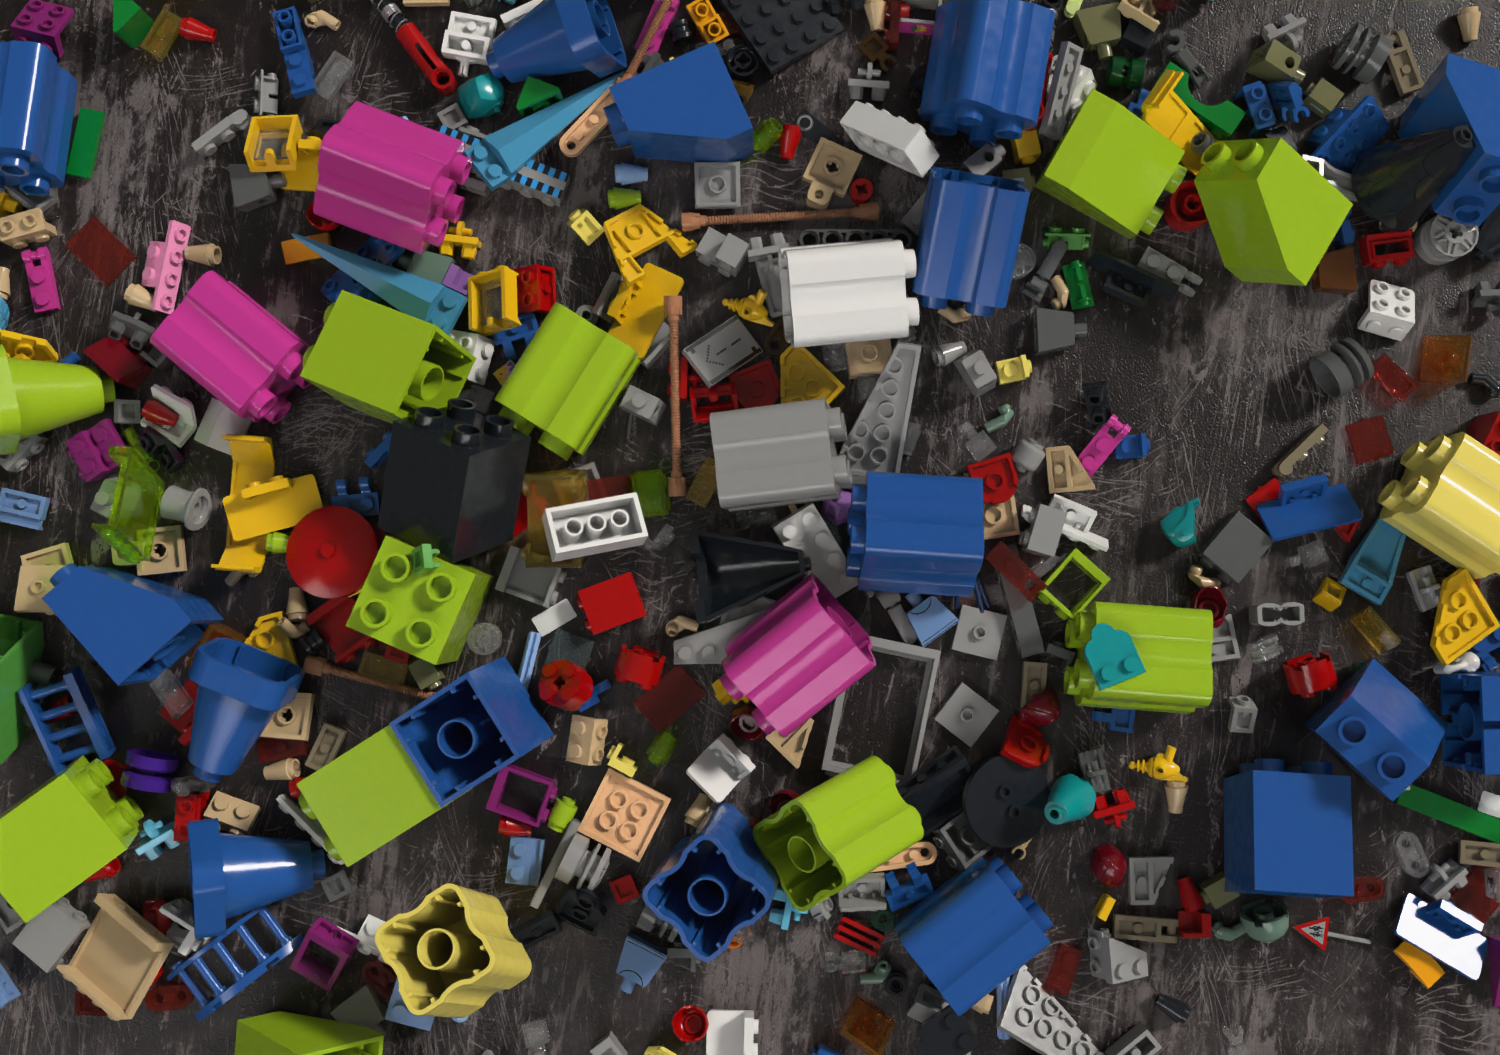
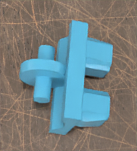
[135,819,182,861]
[769,886,808,930]

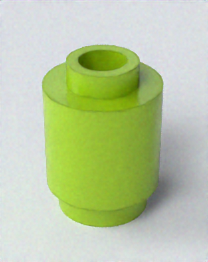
[547,796,578,833]

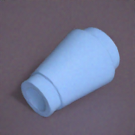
[615,162,648,185]

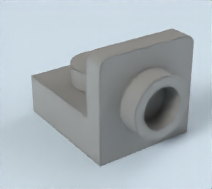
[1227,695,1258,733]

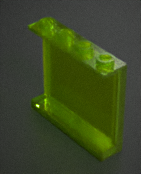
[92,446,165,564]

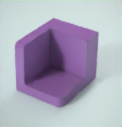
[442,263,473,298]
[821,489,851,526]

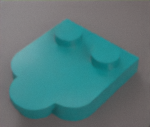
[1083,623,1146,691]

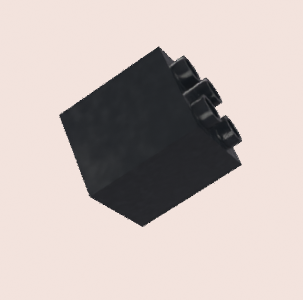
[378,398,531,564]

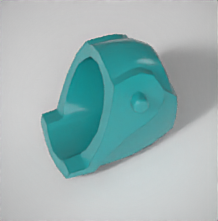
[457,73,505,121]
[1160,497,1200,548]

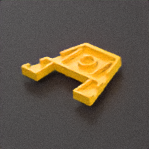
[603,204,698,287]

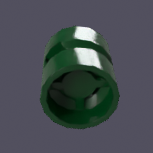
[1106,56,1145,90]

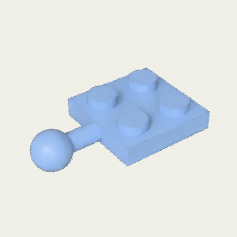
[384,978,469,1031]

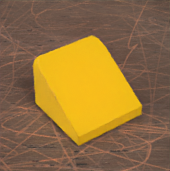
[1312,577,1346,612]

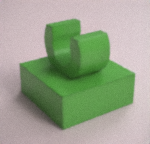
[411,544,441,574]

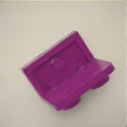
[10,0,74,59]

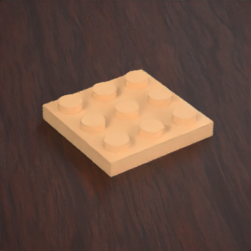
[577,767,671,862]

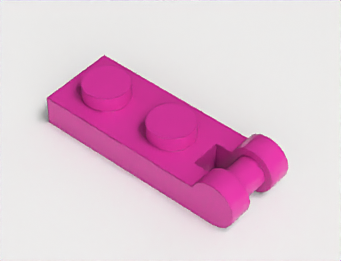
[634,0,680,55]
[21,247,61,314]
[1077,414,1131,478]

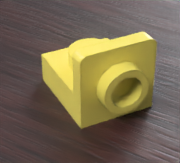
[566,208,604,246]
[995,354,1032,385]
[607,743,638,777]

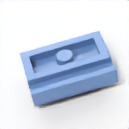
[0,487,51,531]
[505,836,545,887]

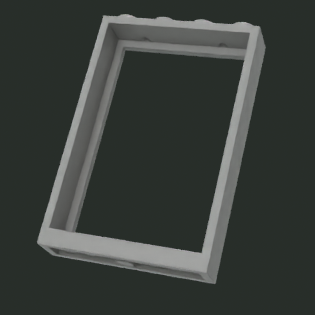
[821,636,941,785]

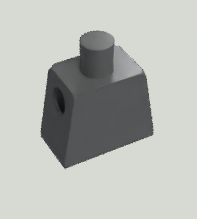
[228,164,287,212]
[1032,308,1087,355]

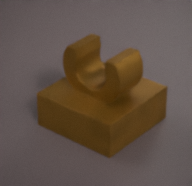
[732,78,755,106]

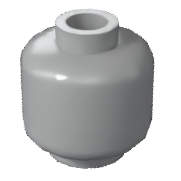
[1011,438,1045,473]

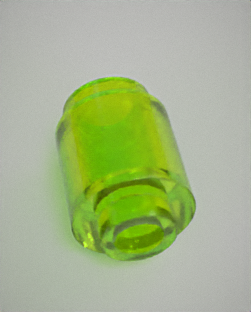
[753,117,783,152]
[646,730,678,766]

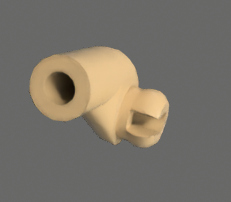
[1051,275,1069,310]
[1188,565,1221,588]
[225,571,259,587]

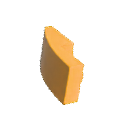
[686,0,730,44]
[281,233,332,265]
[1393,940,1445,989]

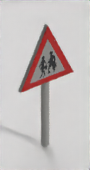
[1293,916,1372,951]

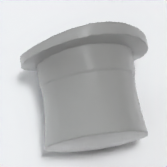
[160,485,212,531]

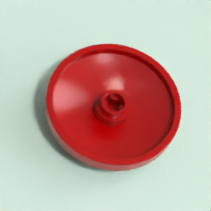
[286,506,380,599]

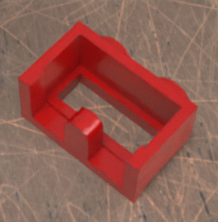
[1358,229,1415,269]
[689,382,738,423]
[173,790,210,842]

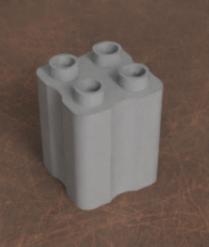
[710,398,853,512]

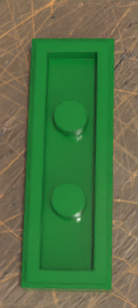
[66,107,106,180]

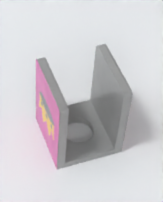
[898,0,942,35]

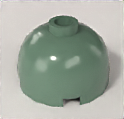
[1239,898,1289,943]

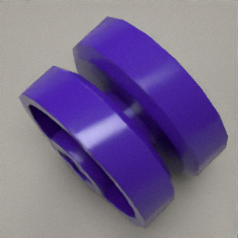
[120,748,180,793]

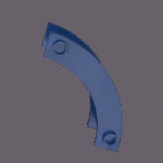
[166,903,304,1023]

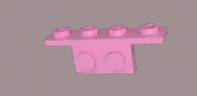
[141,220,191,314]

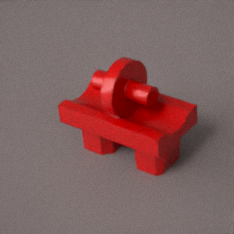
[667,357,704,401]
[1090,787,1136,829]

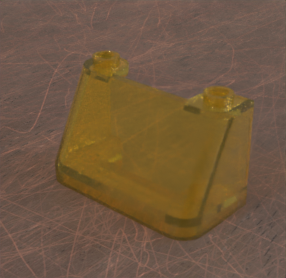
[521,469,588,568]

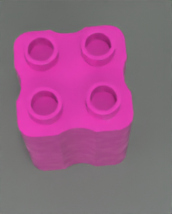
[313,101,472,255]
[150,270,312,424]
[720,573,876,737]

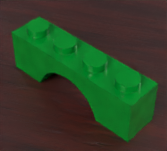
[1150,61,1246,141]

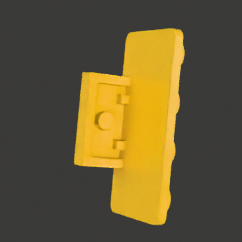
[280,136,322,192]
[606,263,684,359]
[223,474,323,541]

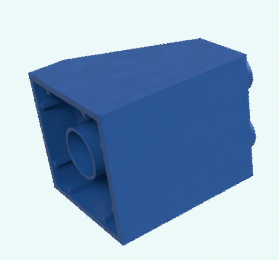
[603,42,753,163]
[1398,53,1500,226]
[42,563,224,686]
[389,656,554,807]
[1303,658,1448,801]

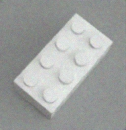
[840,101,939,178]
[541,492,648,562]
[771,502,858,598]

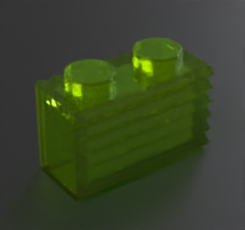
[630,469,671,519]

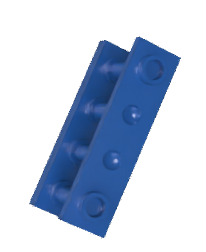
[18,666,116,775]

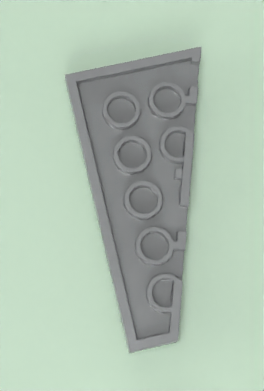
[837,341,922,476]
[673,607,769,664]
[995,965,1105,1055]

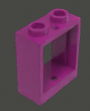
[485,764,558,827]
[290,916,360,992]

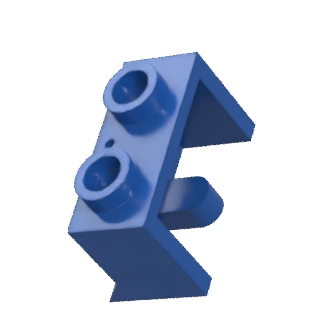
[1234,81,1277,138]

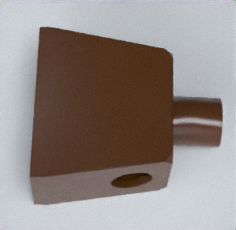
[1309,247,1357,295]

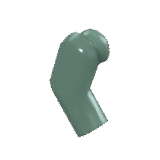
[984,404,1014,434]
[1212,921,1246,941]
[860,960,891,985]

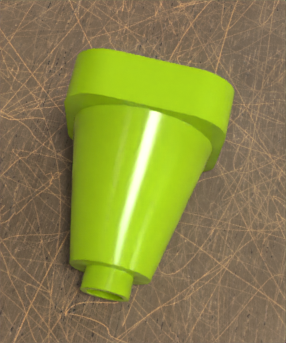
[0,344,115,455]

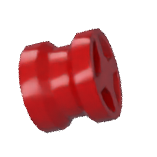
[850,178,873,205]

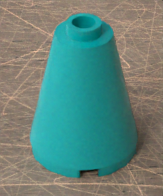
[1044,774,1096,825]

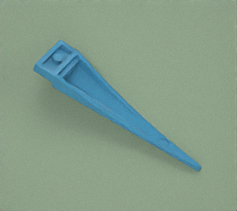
[464,71,625,191]
[291,233,468,336]
[1338,434,1440,605]

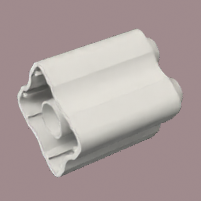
[778,238,920,348]

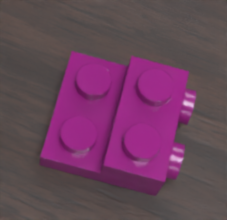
[66,419,132,482]

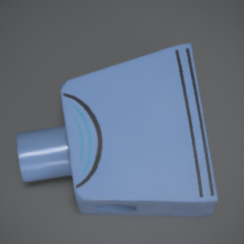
[905,593,959,647]
[616,931,668,994]

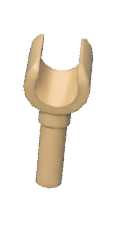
[1011,838,1032,860]

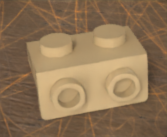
[0,207,57,249]
[566,715,608,766]
[203,791,261,836]

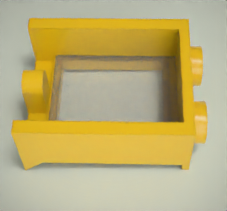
[243,114,303,173]
[468,265,522,337]

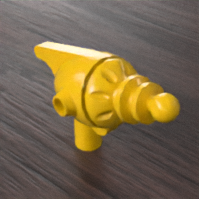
[722,289,775,327]
[1128,745,1188,782]

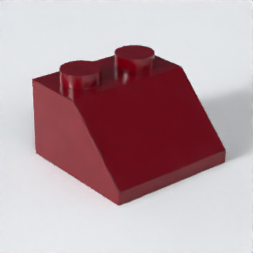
[83,336,154,389]

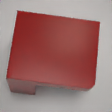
[1177,909,1212,938]

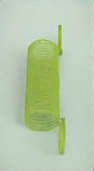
[121,424,160,472]

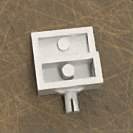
[441,11,497,77]

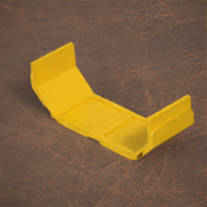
[1141,70,1217,177]
[211,434,276,573]

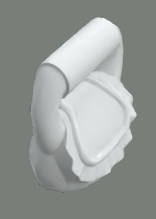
[1433,652,1480,674]

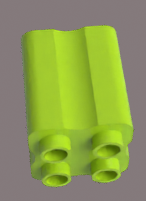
[494,302,641,461]
[1064,601,1213,714]
[753,756,924,912]

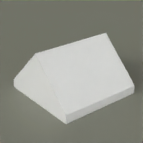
[194,397,253,456]

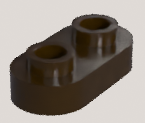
[763,316,790,357]

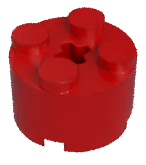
[1163,180,1208,232]
[614,644,666,690]
[1282,652,1338,698]
[539,660,593,711]

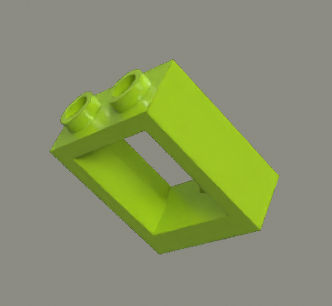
[1035,548,1110,621]

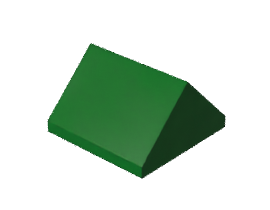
[113,0,158,48]
[516,76,563,119]

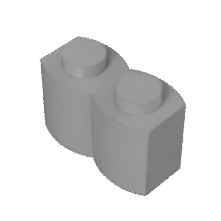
[1248,602,1305,626]

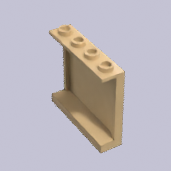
[56,893,174,1021]

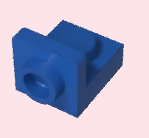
[1114,433,1150,460]

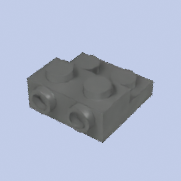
[932,811,994,870]

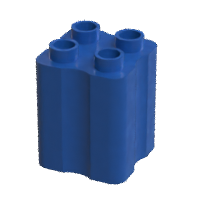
[919,0,1055,148]
[0,41,78,196]
[910,167,1030,317]
[846,471,984,597]
[643,803,780,961]
[892,856,1054,1017]

